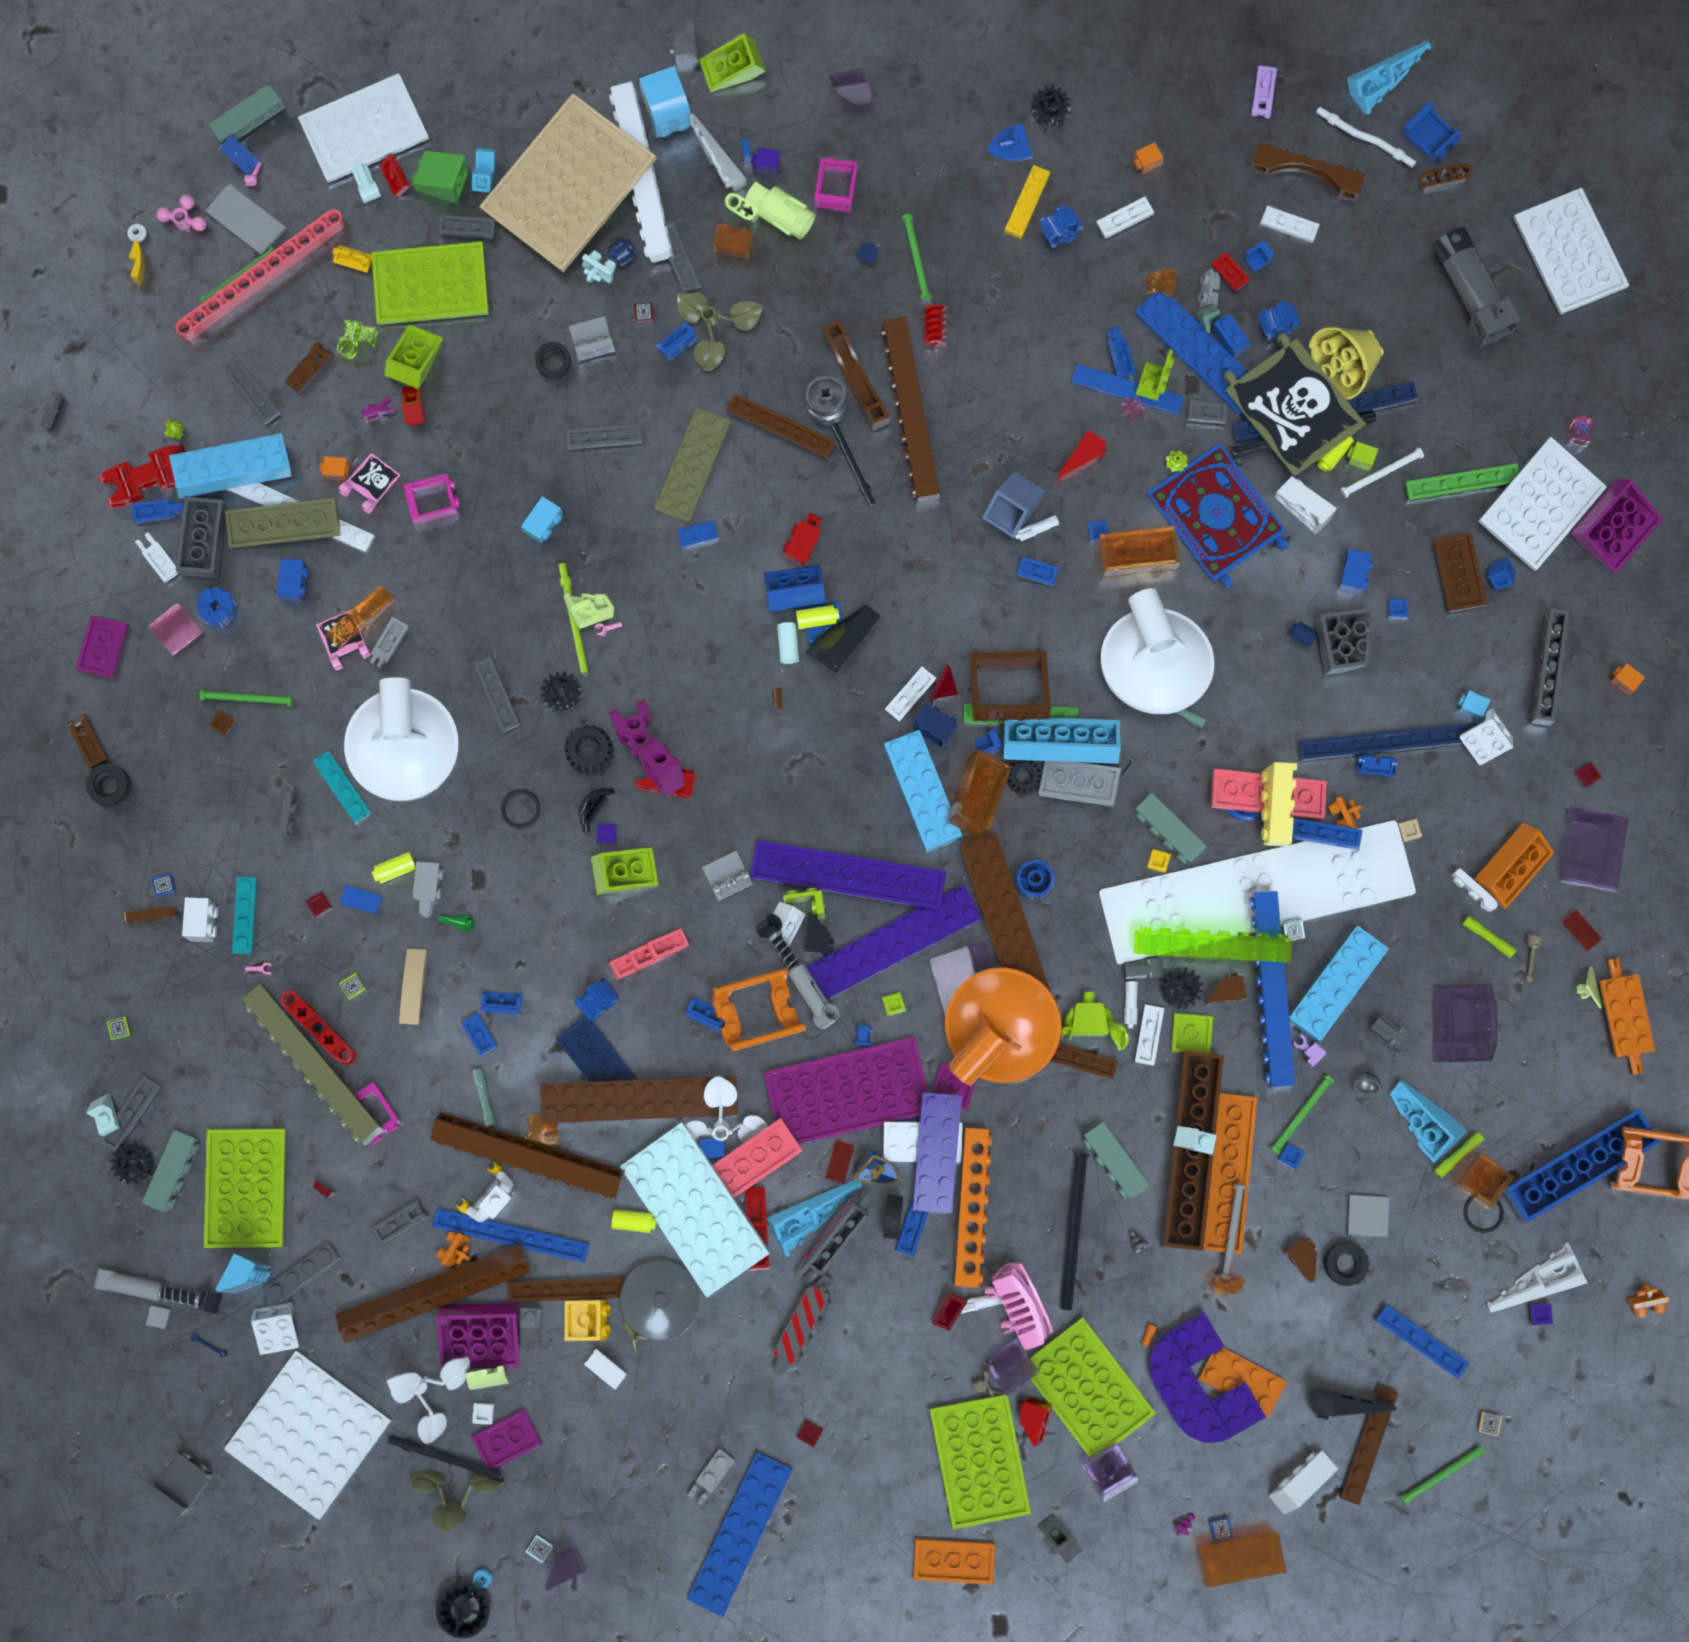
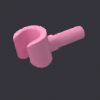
[244,162,261,186]
[595,622,622,636]
[245,963,272,975]

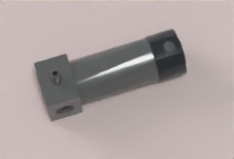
[1432,227,1521,347]

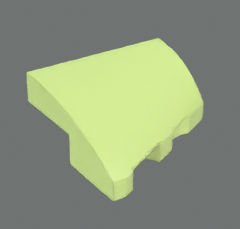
[564,593,614,629]
[466,1366,509,1390]

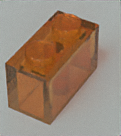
[713,224,754,260]

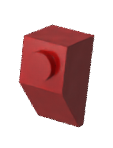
[401,387,425,425]
[1019,1397,1052,1447]

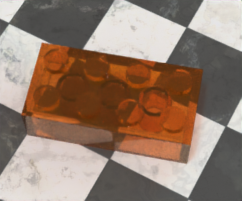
[1098,526,1180,577]
[946,749,1011,838]
[1197,1531,1286,1587]

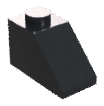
[806,913,834,955]

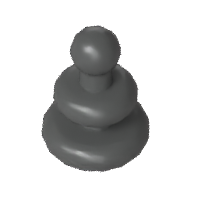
[1129,1230,1148,1254]

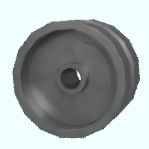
[805,376,848,425]

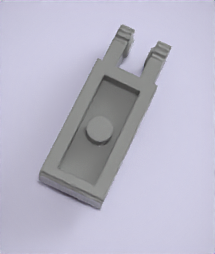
[687,1449,735,1506]

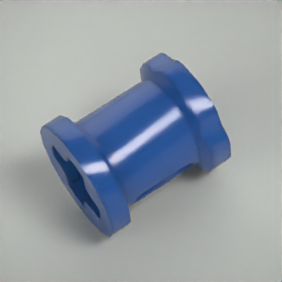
[854,1025,873,1047]

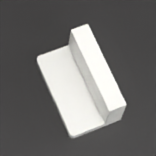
[773,902,806,947]
[584,1349,628,1389]

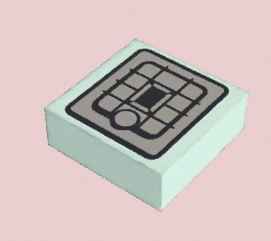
[1282,918,1305,942]
[526,1535,554,1563]

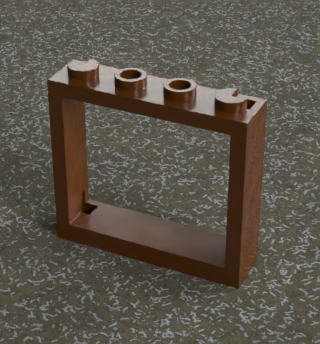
[970,651,1051,722]

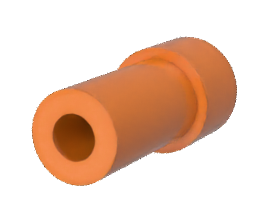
[1141,1324,1157,1348]

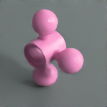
[156,195,207,231]

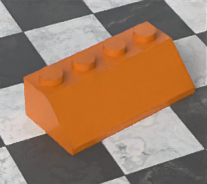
[1474,822,1554,909]

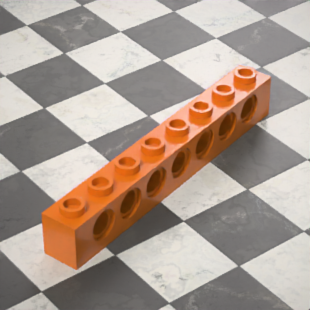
[954,1128,992,1288]

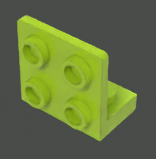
[1136,350,1175,401]
[783,888,825,919]

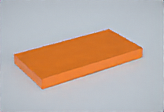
[913,1539,995,1585]

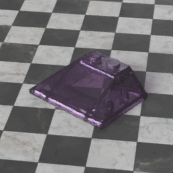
[1560,806,1629,892]
[1433,983,1497,1063]

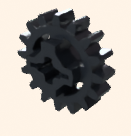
[1031,85,1071,126]
[540,671,582,713]
[1161,967,1204,1010]
[110,1143,154,1185]

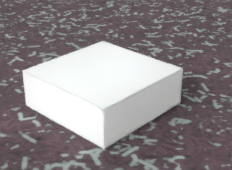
[472,1403,494,1424]

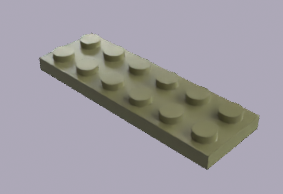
[654,407,731,524]
[225,498,341,549]

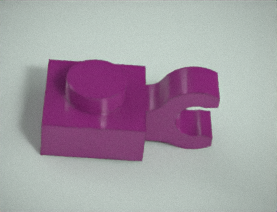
[361,398,395,422]

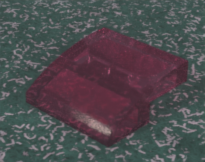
[148,602,203,656]

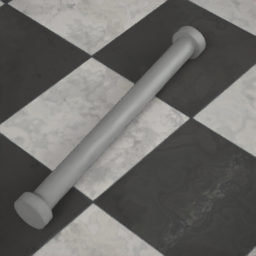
[1220,1184,1246,1280]

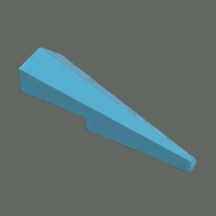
[1347,41,1431,114]
[767,1180,862,1258]

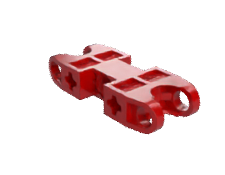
[98,445,186,508]
[280,990,357,1066]

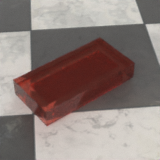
[1561,910,1602,952]
[826,1140,855,1184]

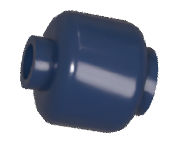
[608,238,636,266]

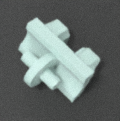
[582,250,616,284]

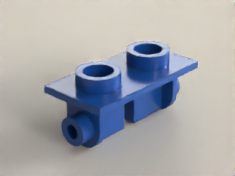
[1356,754,1398,777]

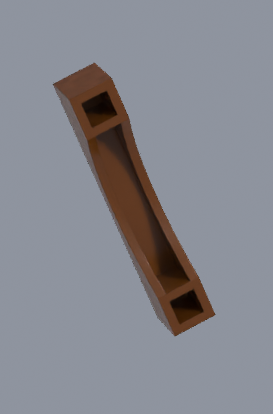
[1250,143,1365,201]
[823,320,890,431]

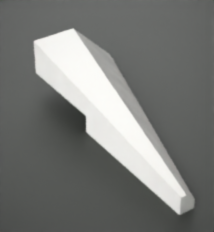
[690,113,747,192]
[1487,1242,1587,1313]

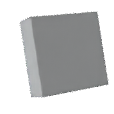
[146,1305,171,1329]

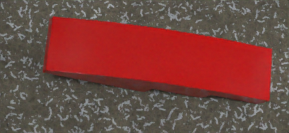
[745,1187,770,1271]

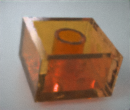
[1455,1153,1514,1210]

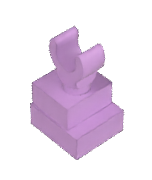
[1292,1035,1326,1069]

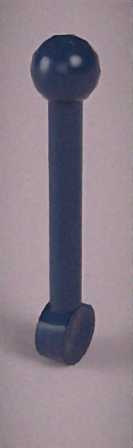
[190,1334,227,1358]

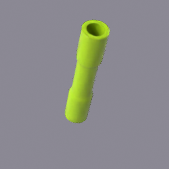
[1462,915,1517,958]
[1433,1131,1485,1179]

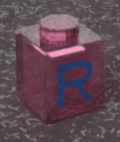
[1568,416,1595,447]

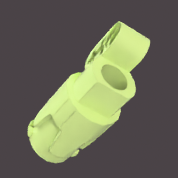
[725,182,816,239]

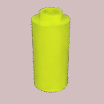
[1317,436,1354,472]
[796,605,840,629]
[372,851,416,884]
[612,1209,657,1233]

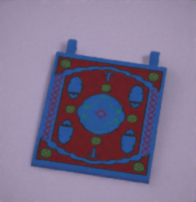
[1146,443,1288,588]

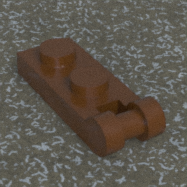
[285,342,333,394]
[67,714,108,769]

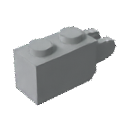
[412,861,444,918]

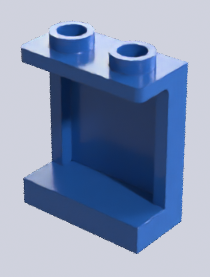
[1401,101,1462,162]

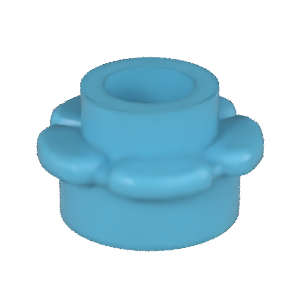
[473,1568,492,1589]

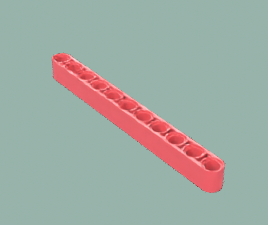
[175,209,345,341]

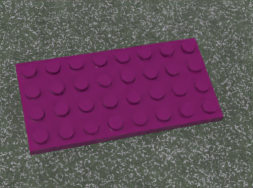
[763,1037,928,1145]

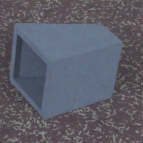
[982,471,1046,538]

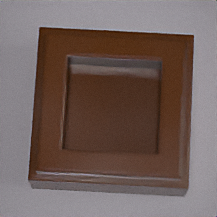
[209,710,237,737]

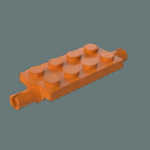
[1599,958,1655,1075]

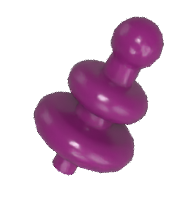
[1175,1513,1195,1537]

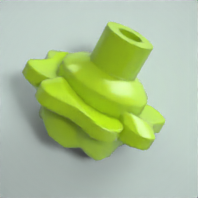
[164,419,184,440]
[1166,451,1188,472]

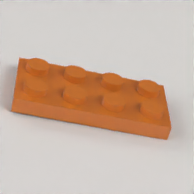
[1198,1348,1287,1417]

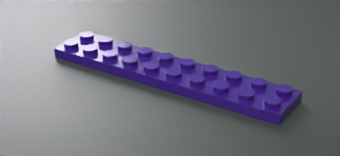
[750,840,947,910]
[806,885,982,1000]

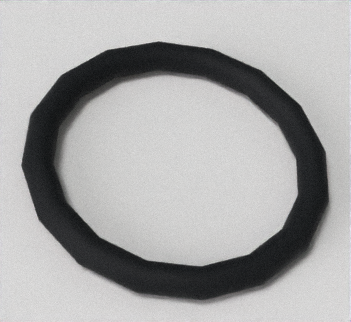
[501,789,540,828]
[1463,1192,1504,1233]

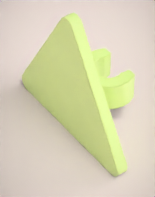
[1576,967,1603,1009]

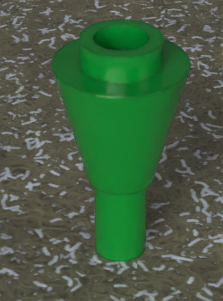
[438,914,474,933]

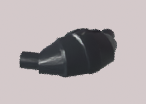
[578,788,615,833]

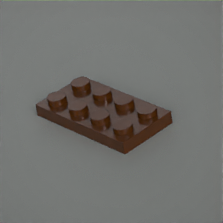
[1433,532,1487,613]

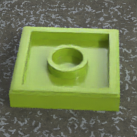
[1171,1013,1213,1054]

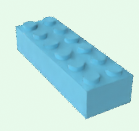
[169,433,291,499]
[1003,718,1121,764]
[884,730,962,853]
[1289,925,1389,1043]

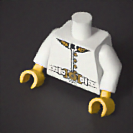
[456,1162,513,1222]

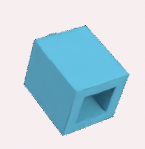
[1458,691,1490,721]

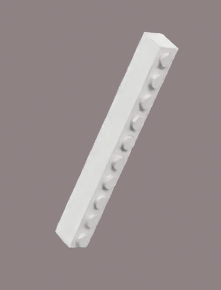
[609,81,674,263]

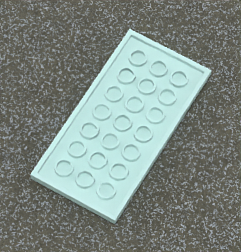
[620,1122,771,1298]

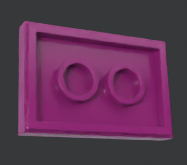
[76,615,129,679]
[471,1409,543,1470]

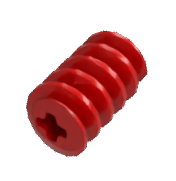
[923,304,947,347]

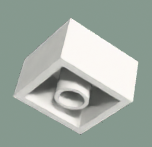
[182,898,219,942]

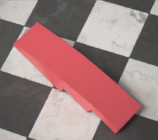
[608,928,689,980]

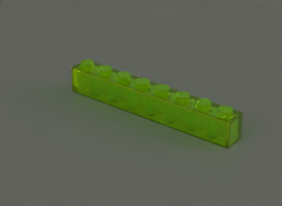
[1134,927,1293,963]

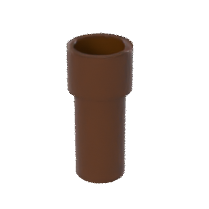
[772,688,782,710]

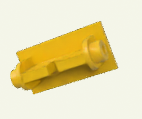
[332,245,372,273]

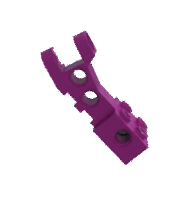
[608,699,685,797]

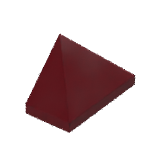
[929,664,958,703]
[932,1293,967,1331]

